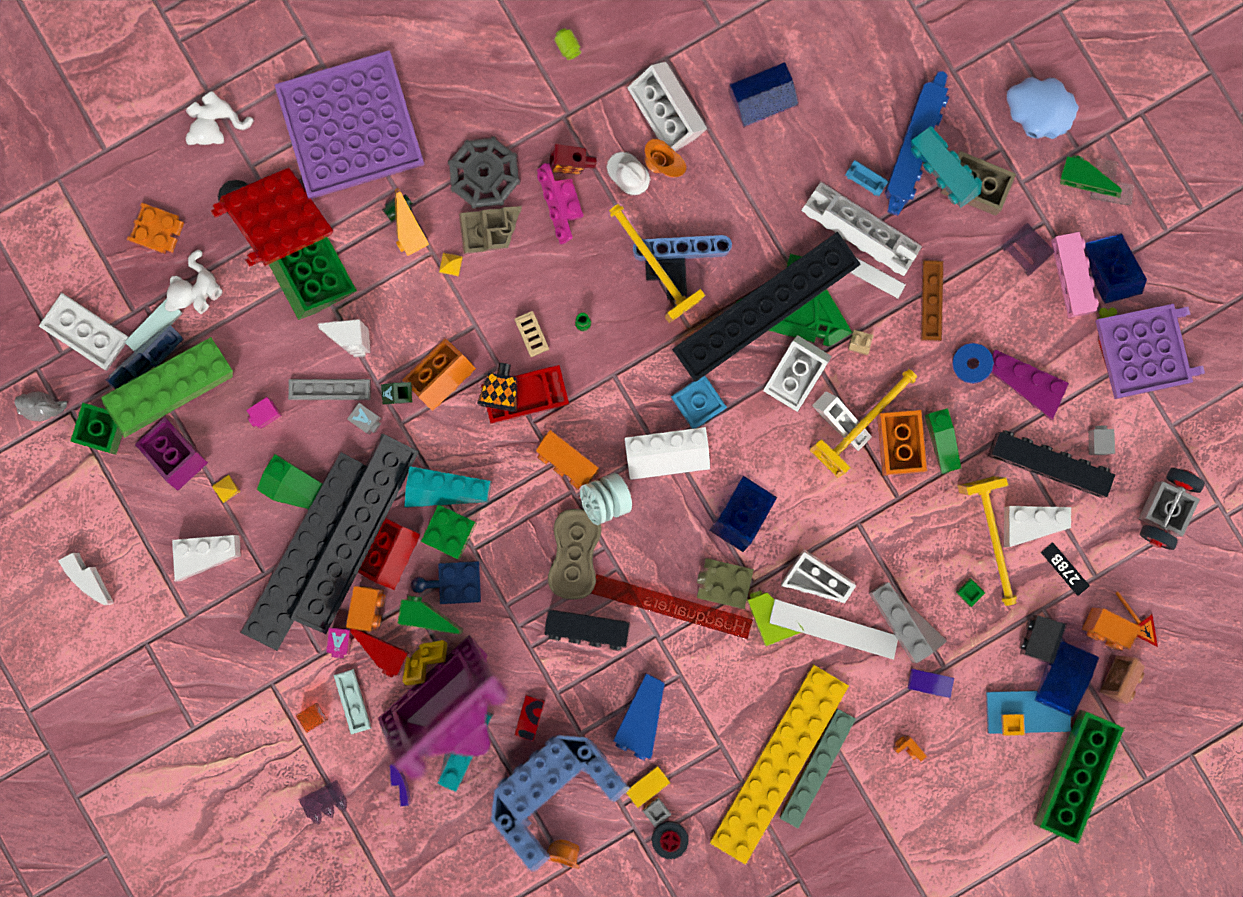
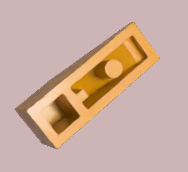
[395,188,429,256]

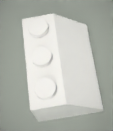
[318,320,371,357]

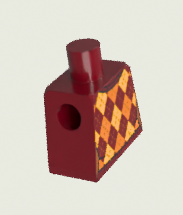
[549,144,597,174]

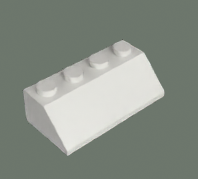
[627,62,707,151]
[625,427,710,480]

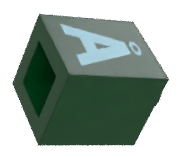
[381,382,412,405]

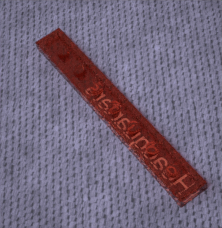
[591,574,753,639]

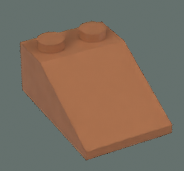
[1099,655,1145,704]

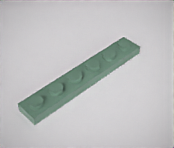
[779,709,856,828]

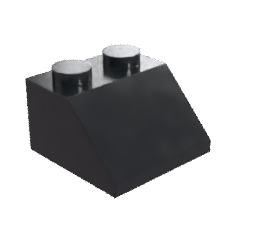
[1019,615,1067,664]

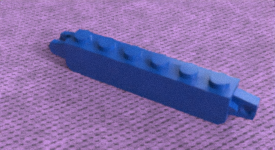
[885,71,949,216]

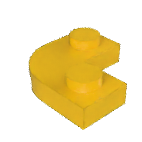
[402,640,448,686]

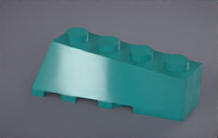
[910,126,982,208]
[404,466,492,508]
[437,711,493,792]

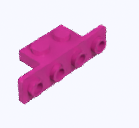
[537,163,583,245]

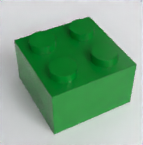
[70,402,122,455]
[421,505,477,560]

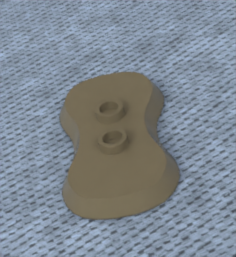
[548,509,601,599]

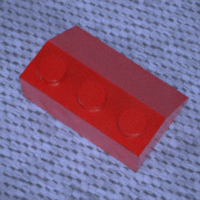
[358,518,421,590]

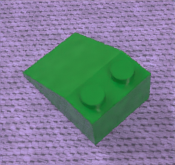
[397,596,463,634]

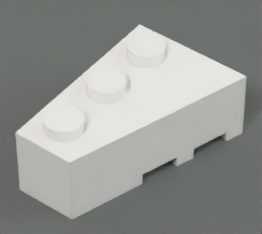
[781,549,856,603]

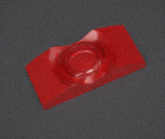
[481,365,569,424]

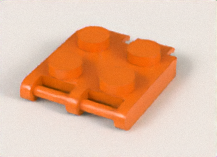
[127,203,184,254]

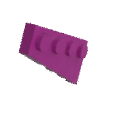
[992,349,1069,420]

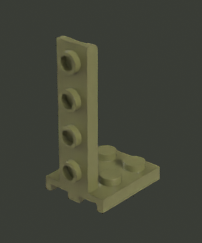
[697,558,754,609]

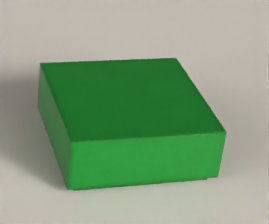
[956,578,985,607]

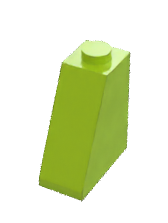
[747,590,804,646]

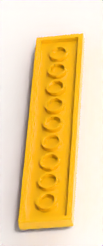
[710,665,849,865]

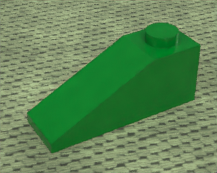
[1060,155,1122,198]
[924,408,961,474]

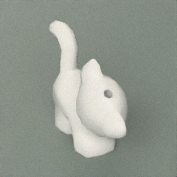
[186,91,254,145]
[165,250,223,314]

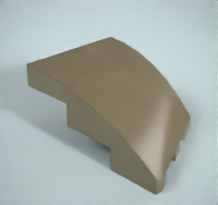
[459,206,522,254]

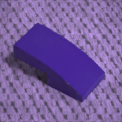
[907,669,954,698]
[390,763,411,807]

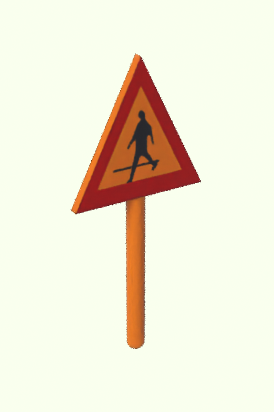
[1115,591,1158,647]

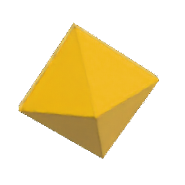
[439,253,463,276]

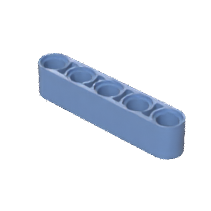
[633,235,732,261]

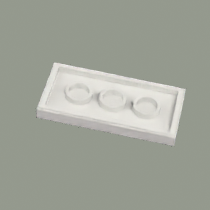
[39,293,129,371]

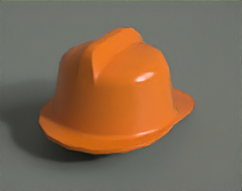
[644,139,686,178]
[546,839,581,869]

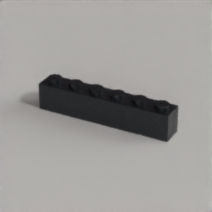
[988,430,1116,498]

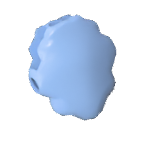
[1007,77,1079,139]

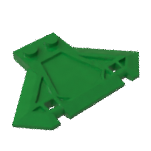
[736,253,853,347]

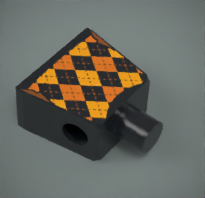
[477,363,518,412]

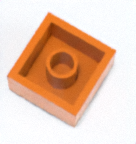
[346,586,386,631]
[1082,608,1141,651]

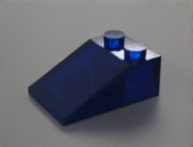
[1085,234,1147,304]
[709,476,777,552]
[1034,641,1099,717]

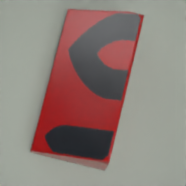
[514,695,545,742]

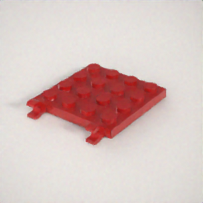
[211,167,333,267]

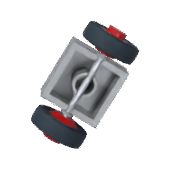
[1138,468,1205,550]

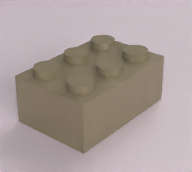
[940,151,1016,216]

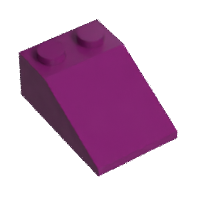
[135,417,208,491]

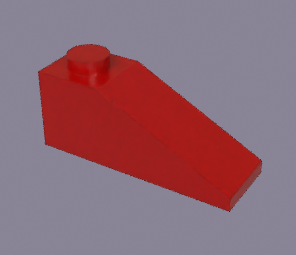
[350,628,410,678]

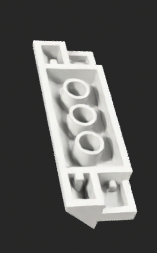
[801,182,922,276]

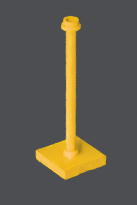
[609,204,705,323]
[809,369,917,478]
[957,476,1017,606]

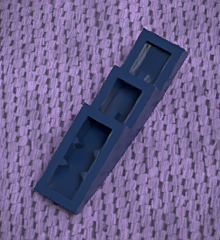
[105,324,184,390]

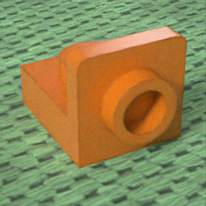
[893,736,927,762]

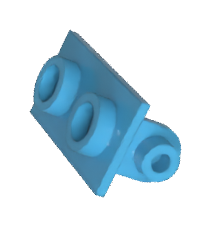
[845,160,889,197]

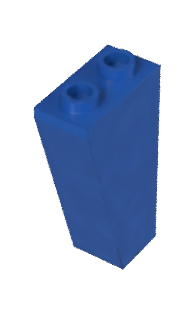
[613,673,665,761]

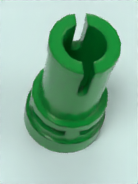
[575,313,591,331]

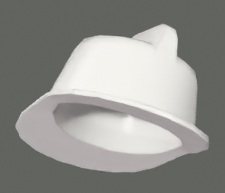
[607,152,650,195]

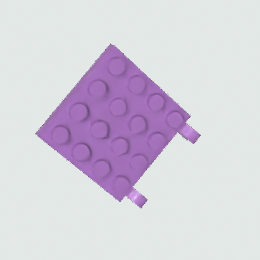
[1096,304,1205,399]

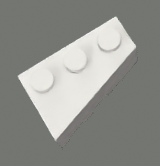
[1004,506,1071,548]
[172,535,241,581]

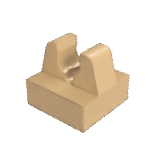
[848,330,873,355]

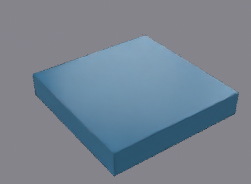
[671,376,727,429]

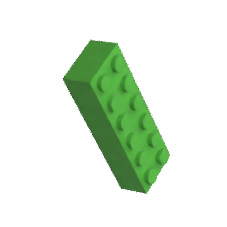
[101,337,233,438]

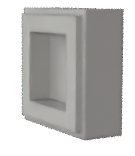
[642,797,671,827]

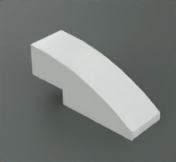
[58,553,114,605]

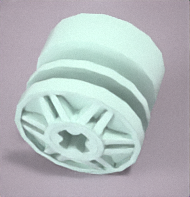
[580,473,632,525]

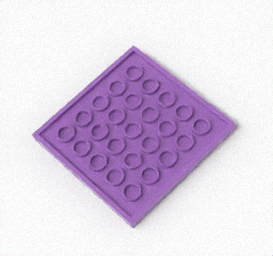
[275,50,425,199]

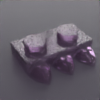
[299,780,347,824]

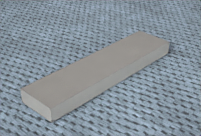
[288,379,371,400]

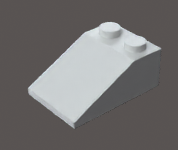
[763,335,832,412]

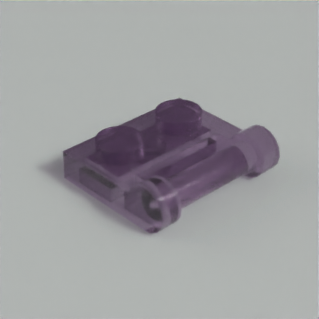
[1001,223,1055,276]

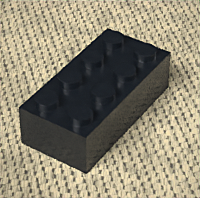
[544,609,630,651]

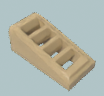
[515,311,549,357]

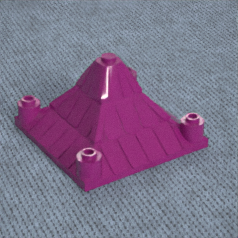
[378,635,508,779]

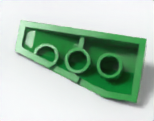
[257,454,322,509]

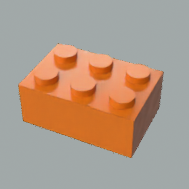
[877,410,927,476]

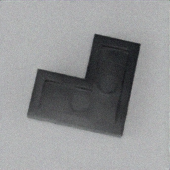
[645,258,687,300]

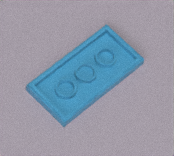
[986,690,1071,734]

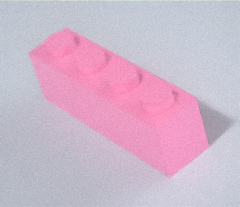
[1051,232,1098,318]

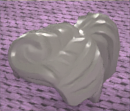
[14,391,68,421]

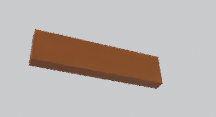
[921,260,943,342]

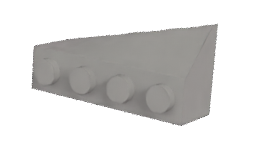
[869,582,947,664]

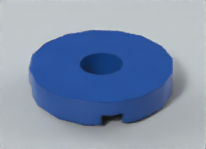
[952,343,994,384]

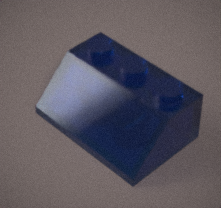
[728,62,799,127]

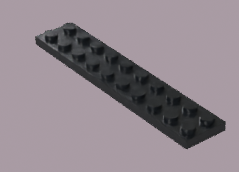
[672,232,861,382]
[289,433,419,634]
[240,452,366,651]

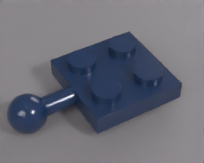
[411,561,481,604]

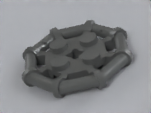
[447,136,521,209]

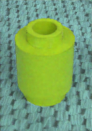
[554,28,581,60]

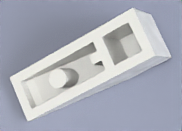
[812,391,872,451]

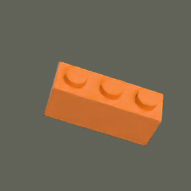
[402,338,476,411]
[536,430,599,490]

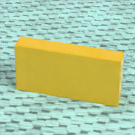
[626,766,670,808]

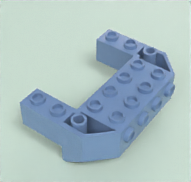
[491,736,630,871]

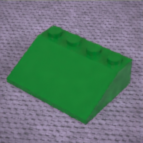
[269,237,357,320]

